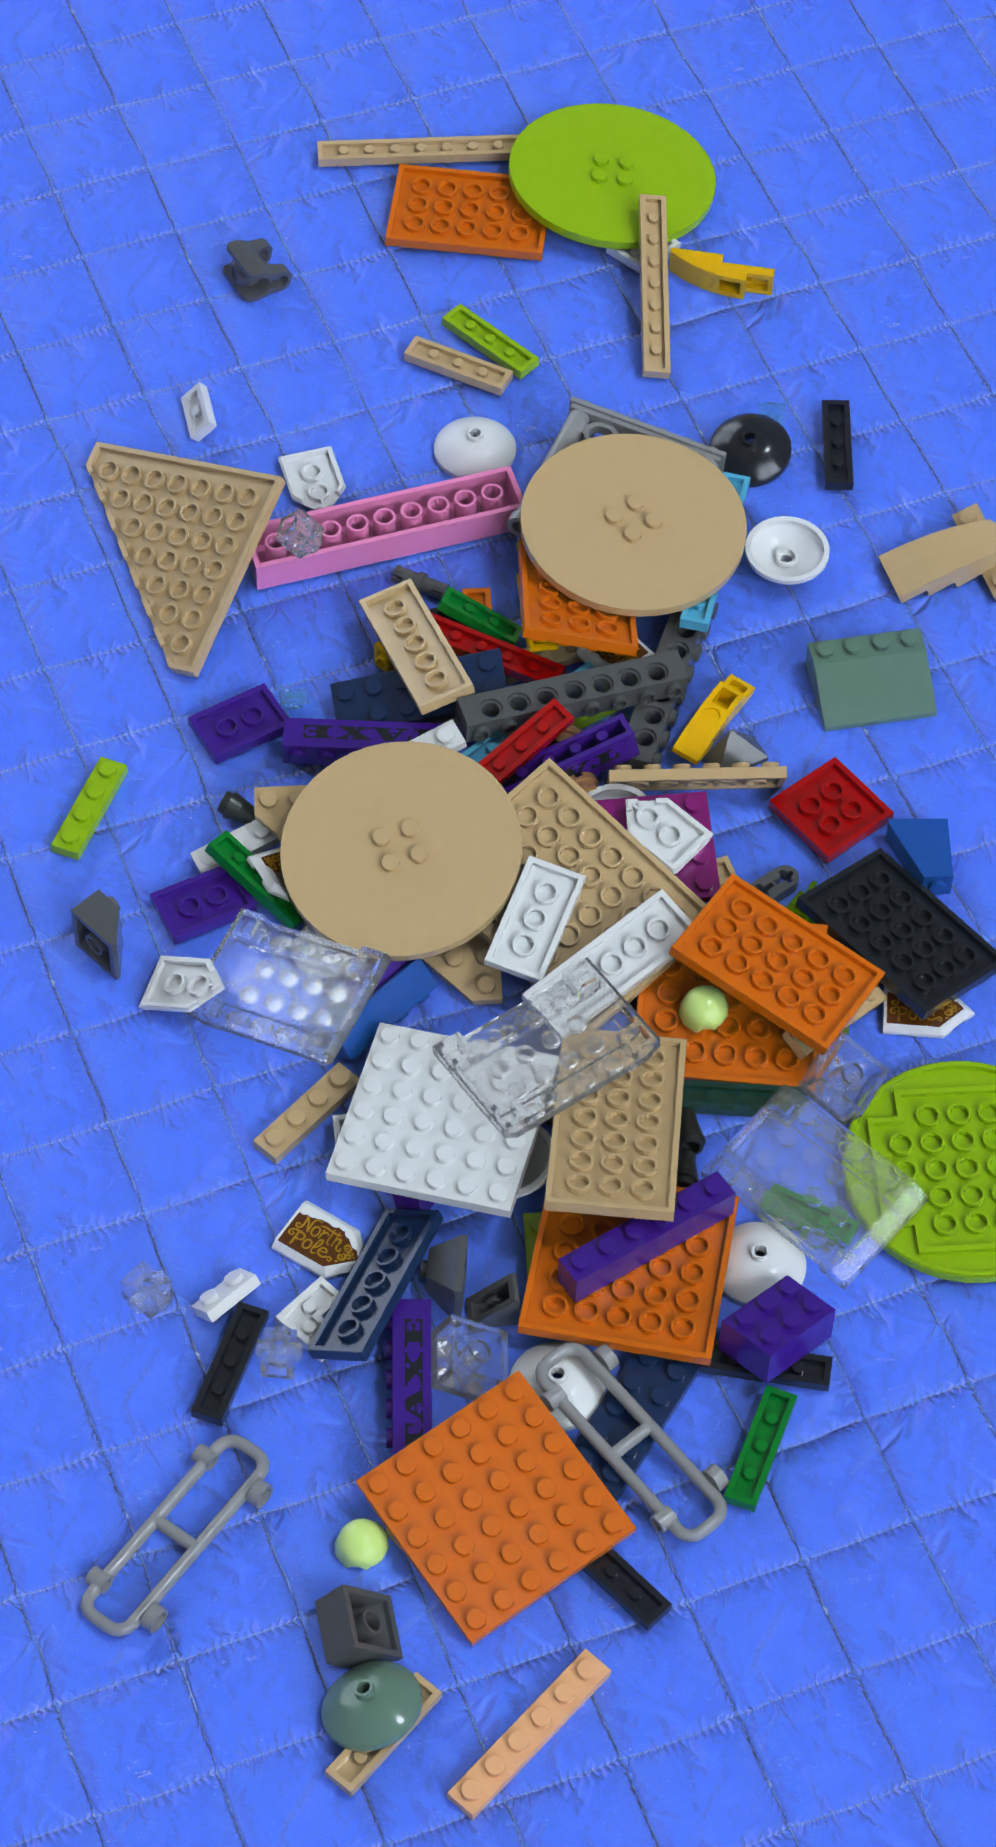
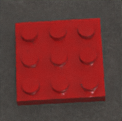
[768,757,894,863]

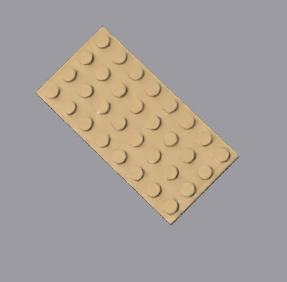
[544,1030,687,1222]

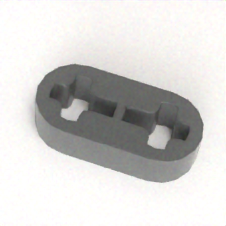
[751,865,799,902]

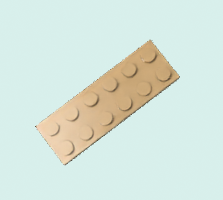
[358,578,475,715]
[606,762,787,791]

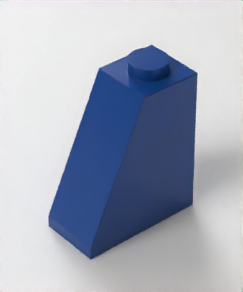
[885,818,954,895]

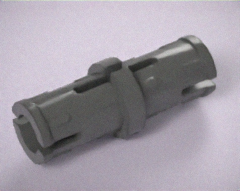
[391,565,450,601]

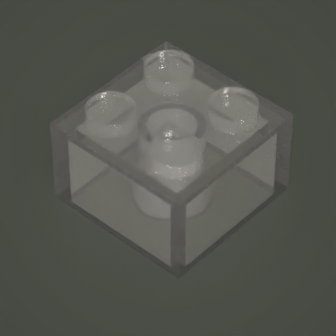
[797,1031,890,1126]
[431,1314,508,1401]

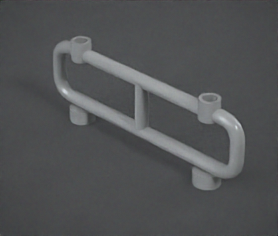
[535,1342,729,1542]
[80,1434,273,1637]

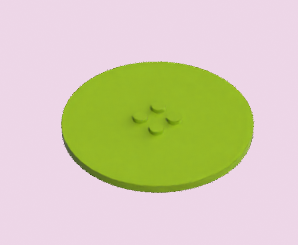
[508,103,716,249]
[842,1061,996,1283]

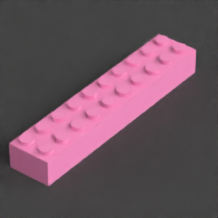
[248,466,523,590]

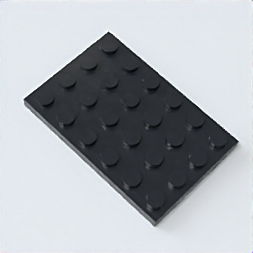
[796,848,996,1020]

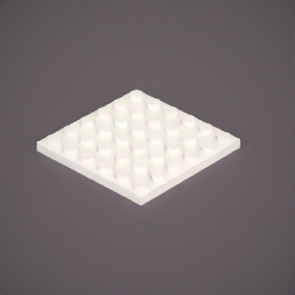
[325,1022,560,1218]

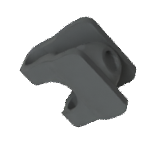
[223,238,292,302]

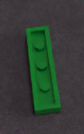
[205,830,302,931]
[724,1385,798,1512]

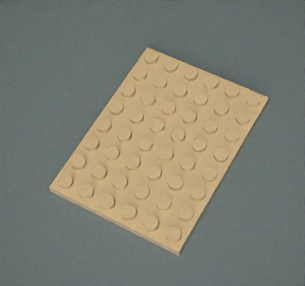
[479,758,706,1031]

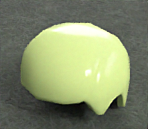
[679,985,729,1033]
[334,1518,389,1570]

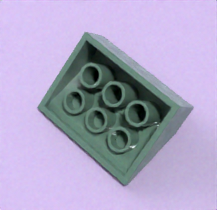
[805,628,937,732]

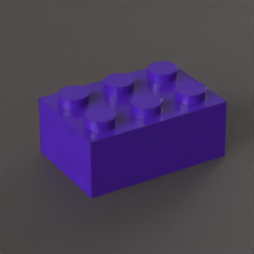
[718,1275,836,1384]

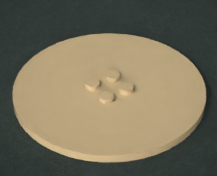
[520,434,747,617]
[280,741,523,961]

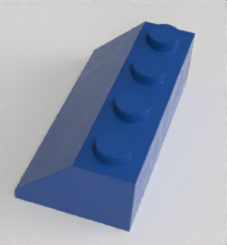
[303,959,438,1060]

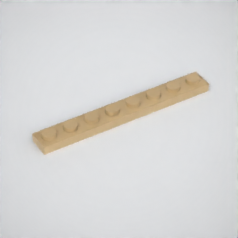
[317,134,519,167]
[638,194,671,379]

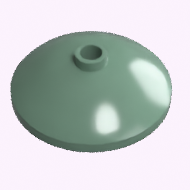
[321,1661,423,1752]

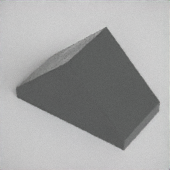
[466,1273,520,1329]

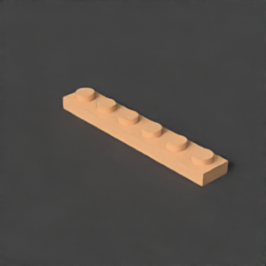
[447,1648,611,1820]

